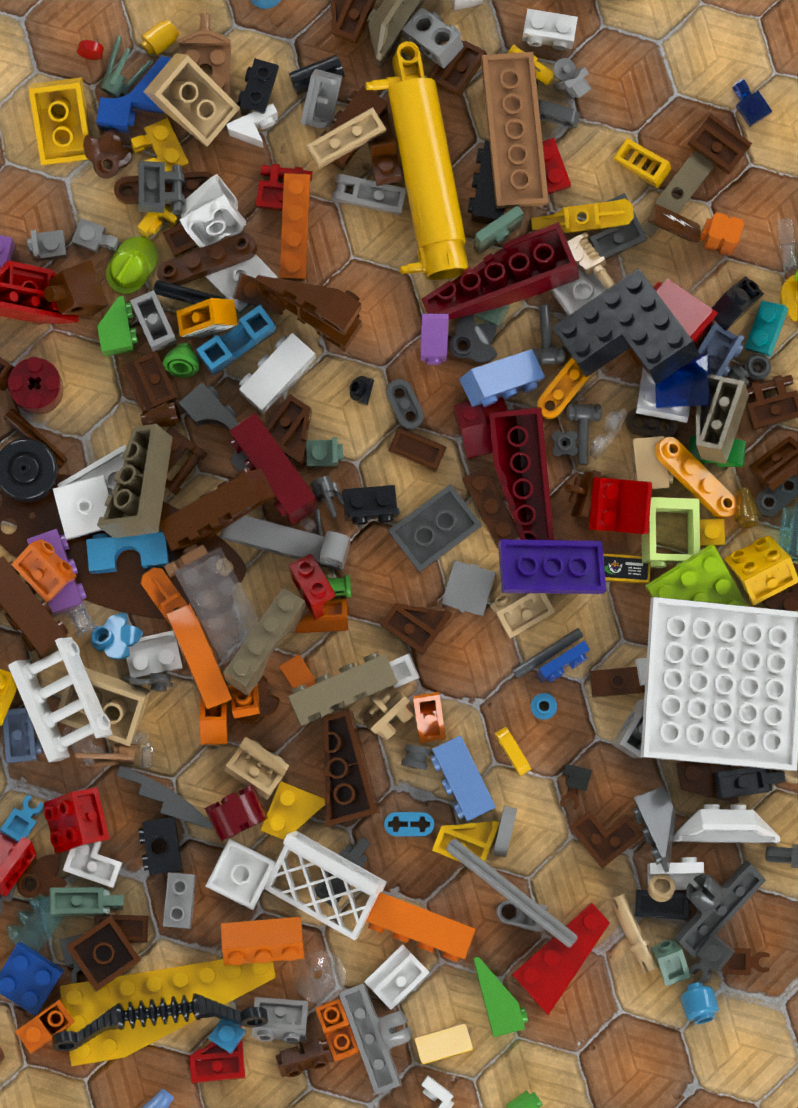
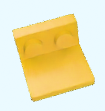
[724,535,798,606]

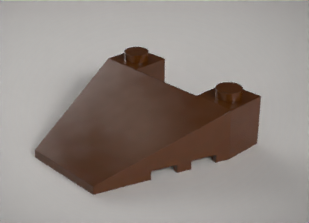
[255,275,362,352]

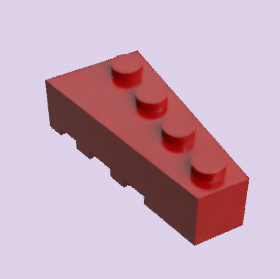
[511,903,610,1015]

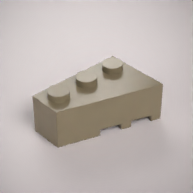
[695,371,749,464]

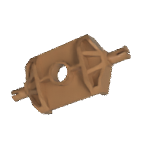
[179,13,231,97]

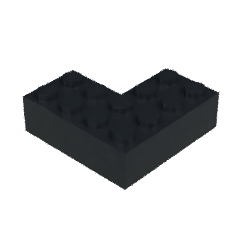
[552,268,700,385]

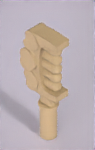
[567,232,615,290]

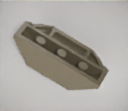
[367,0,425,69]

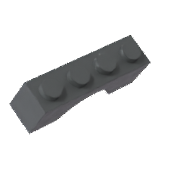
[179,382,247,472]

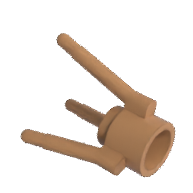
[75,743,135,768]

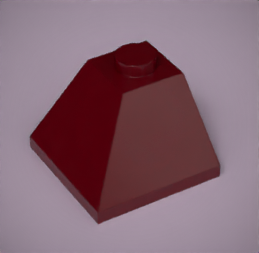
[453,397,507,460]

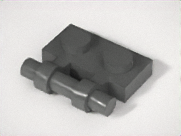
[138,161,185,215]

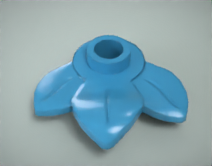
[91,613,143,660]

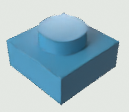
[208,1019,246,1054]

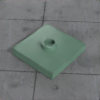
[474,206,524,254]

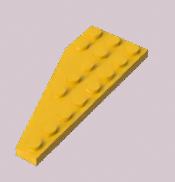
[60,959,276,1066]

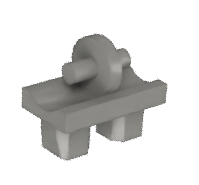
[553,58,592,99]

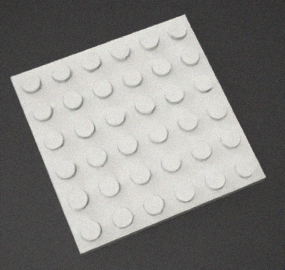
[641,597,798,771]

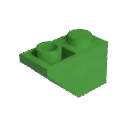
[97,296,138,357]

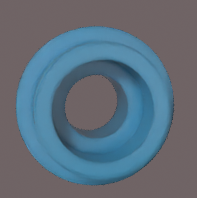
[530,693,557,720]

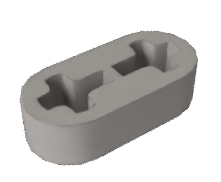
[493,805,517,858]

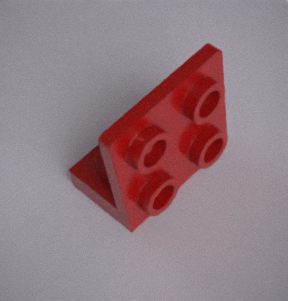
[589,477,652,535]
[44,787,110,854]
[0,832,37,897]

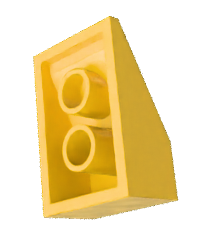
[28,77,90,165]

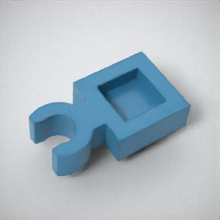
[0,795,43,842]

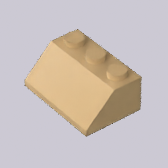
[58,668,151,746]

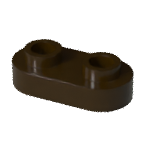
[625,408,678,438]

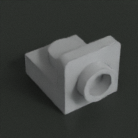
[27,230,67,261]

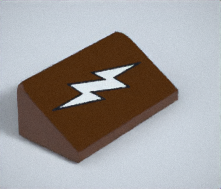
[647,204,701,243]

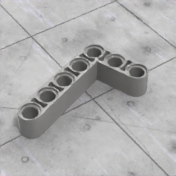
[219,516,350,571]

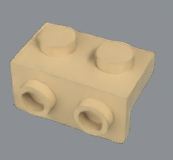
[223,737,289,800]

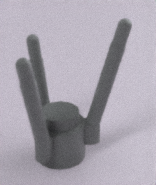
[310,476,363,536]

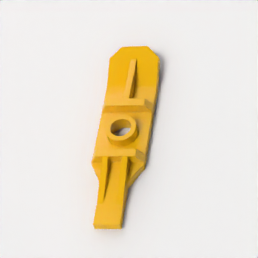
[531,199,634,233]

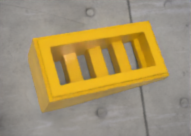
[613,138,672,189]

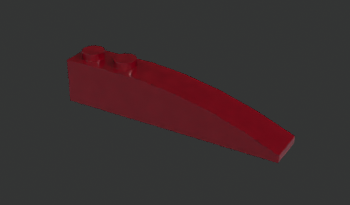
[422,222,579,319]
[489,407,554,540]

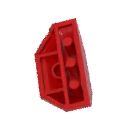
[0,260,79,324]

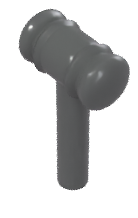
[532,305,566,366]
[566,403,602,465]

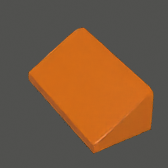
[295,598,348,633]

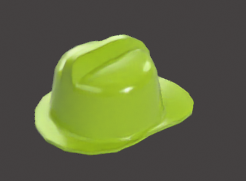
[106,236,158,294]

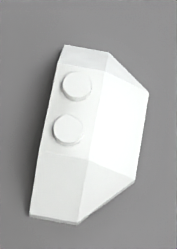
[673,804,780,843]

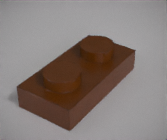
[232,273,284,315]

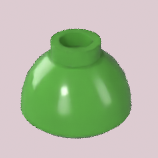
[163,343,199,378]

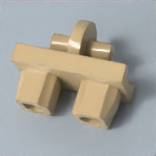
[364,692,414,740]

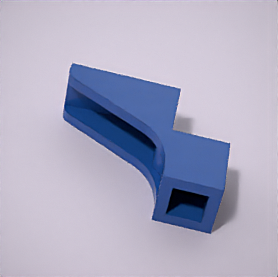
[96,57,171,134]

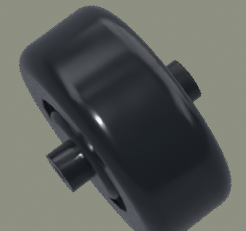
[0,438,59,503]

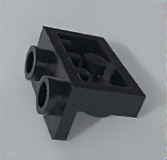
[342,485,400,525]

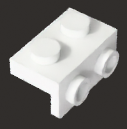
[647,857,704,890]

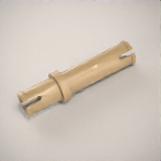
[609,893,659,974]

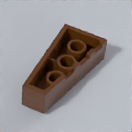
[159,468,275,551]
[0,556,69,670]
[323,709,380,827]

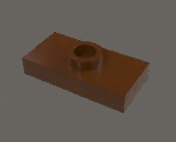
[589,667,645,698]

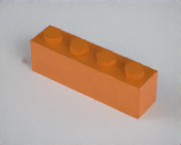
[366,892,476,962]

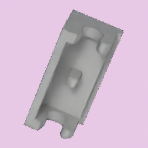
[300,69,343,129]

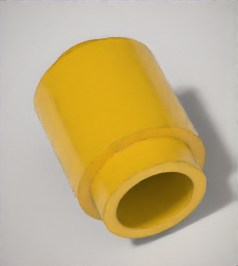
[140,19,179,56]

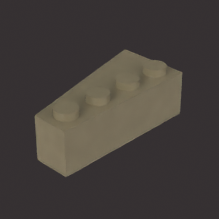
[97,424,173,538]
[287,651,398,727]

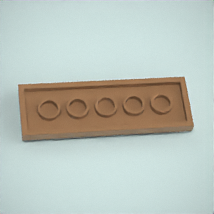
[481,52,549,209]

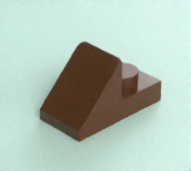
[368,137,402,186]

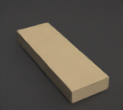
[306,107,386,169]

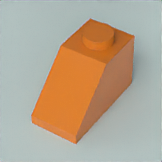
[199,686,228,745]

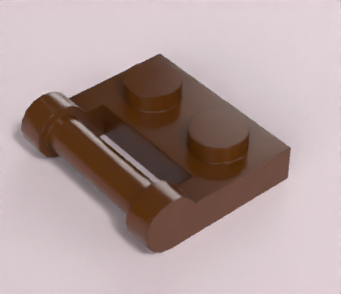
[165,427,207,496]

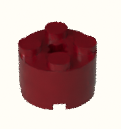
[8,356,63,414]
[204,785,268,842]

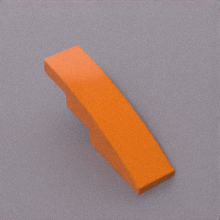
[166,604,232,710]

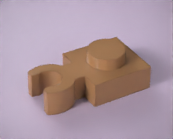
[164,544,209,578]

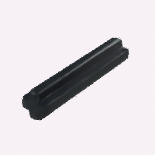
[153,280,228,304]

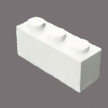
[239,333,316,415]

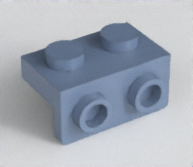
[687,322,744,377]
[3,708,43,763]

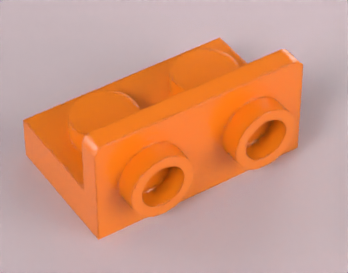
[11,539,77,603]

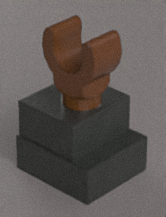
[560,764,592,810]

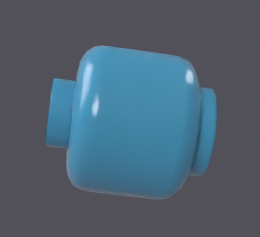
[680,982,719,1024]

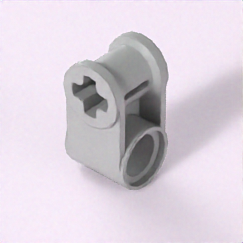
[495,900,548,933]

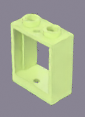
[641,497,700,568]

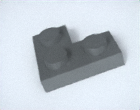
[589,193,647,260]

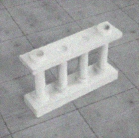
[8,637,113,762]

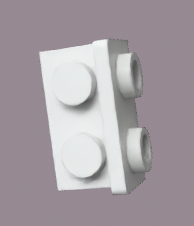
[522,8,578,51]

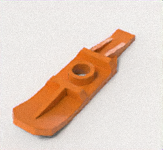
[140,567,214,653]

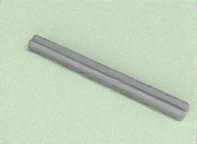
[446,839,577,947]

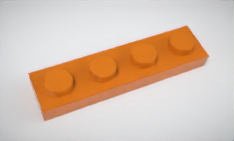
[280,173,311,279]

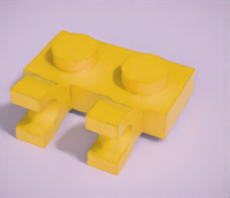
[131,118,189,172]

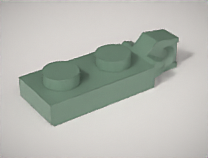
[49,887,124,917]

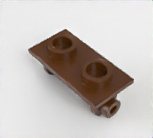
[275,1038,333,1077]

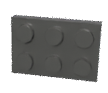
[388,484,482,573]

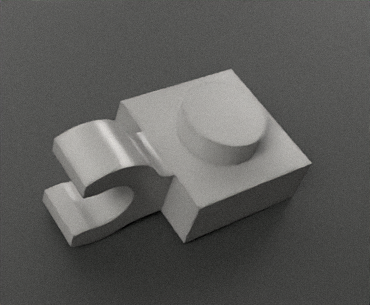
[71,218,120,253]

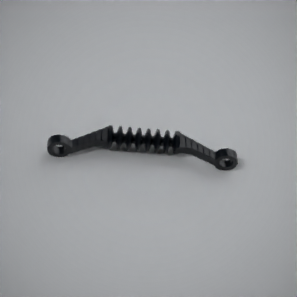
[52,993,268,1052]

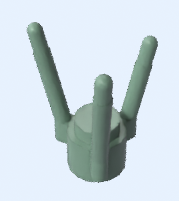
[101,36,153,98]

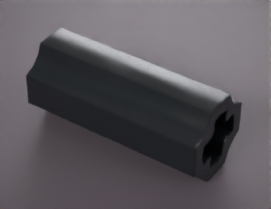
[289,55,345,95]

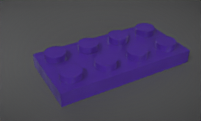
[498,539,606,594]

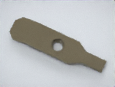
[642,152,714,238]

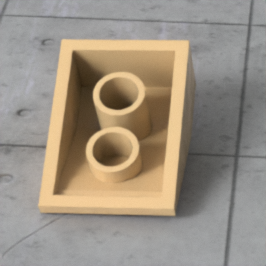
[143,53,240,147]

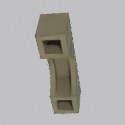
[223,588,307,696]

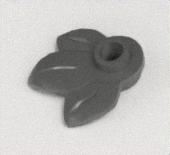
[450,315,497,363]
[123,673,173,692]

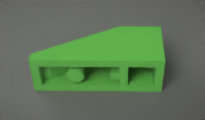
[473,957,528,1037]

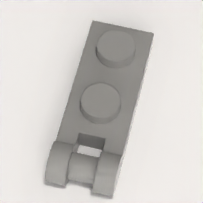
[331,174,407,216]

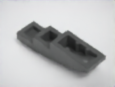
[116,766,213,830]

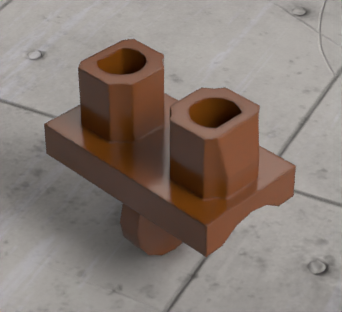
[564,470,602,518]

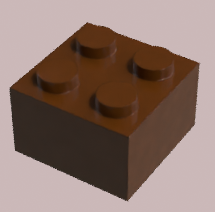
[66,916,141,992]

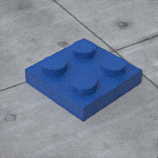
[536,641,590,683]
[0,942,65,1016]

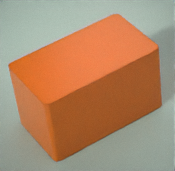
[280,654,316,689]

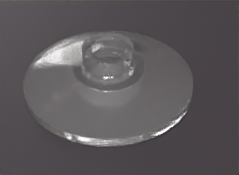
[294,950,347,1004]

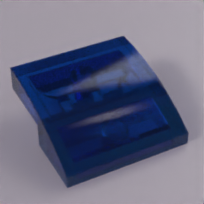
[655,354,710,409]

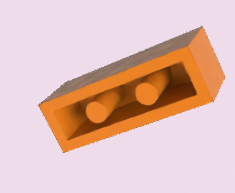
[221,917,304,966]

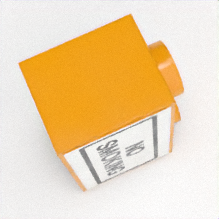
[176,298,238,338]

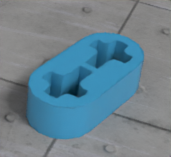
[384,812,434,837]

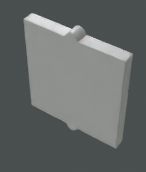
[442,560,496,616]

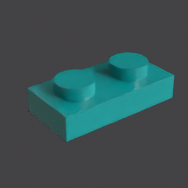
[745,300,788,357]

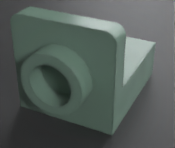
[306,437,343,468]
[651,939,691,986]

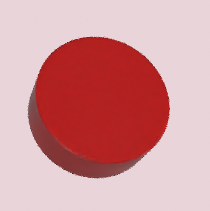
[77,40,104,60]

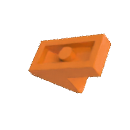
[413,692,446,743]

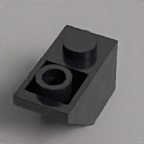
[712,276,764,331]

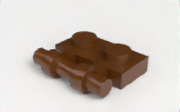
[746,374,798,430]

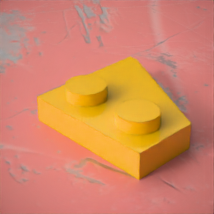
[260,781,326,840]
[432,821,500,862]

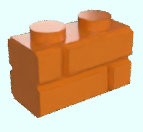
[701,212,744,256]

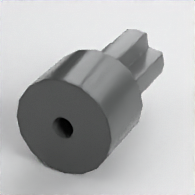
[765,844,798,868]

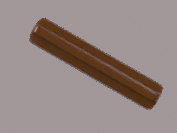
[4,409,67,469]

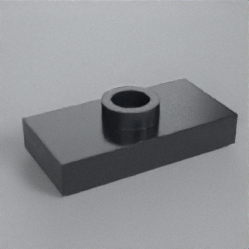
[634,890,689,920]

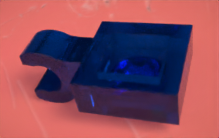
[732,78,772,127]

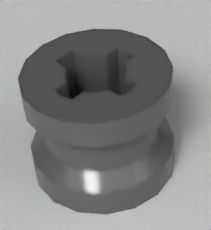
[401,744,431,771]

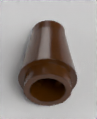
[140,401,181,427]

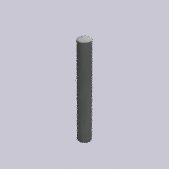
[512,628,584,679]

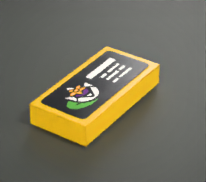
[603,554,651,584]

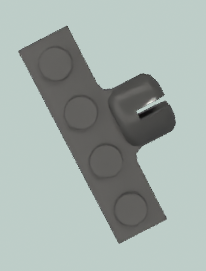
[674,861,766,958]

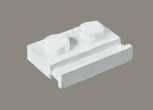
[126,631,183,678]
[364,944,430,1010]

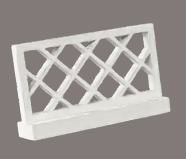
[264,831,387,941]

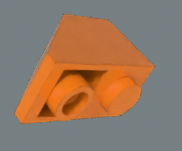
[15,1000,75,1054]

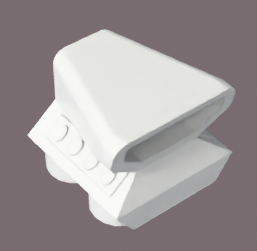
[179,174,246,248]

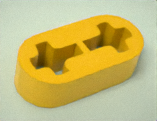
[494,727,531,776]

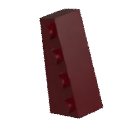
[229,413,318,527]

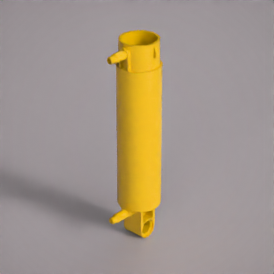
[365,41,469,281]

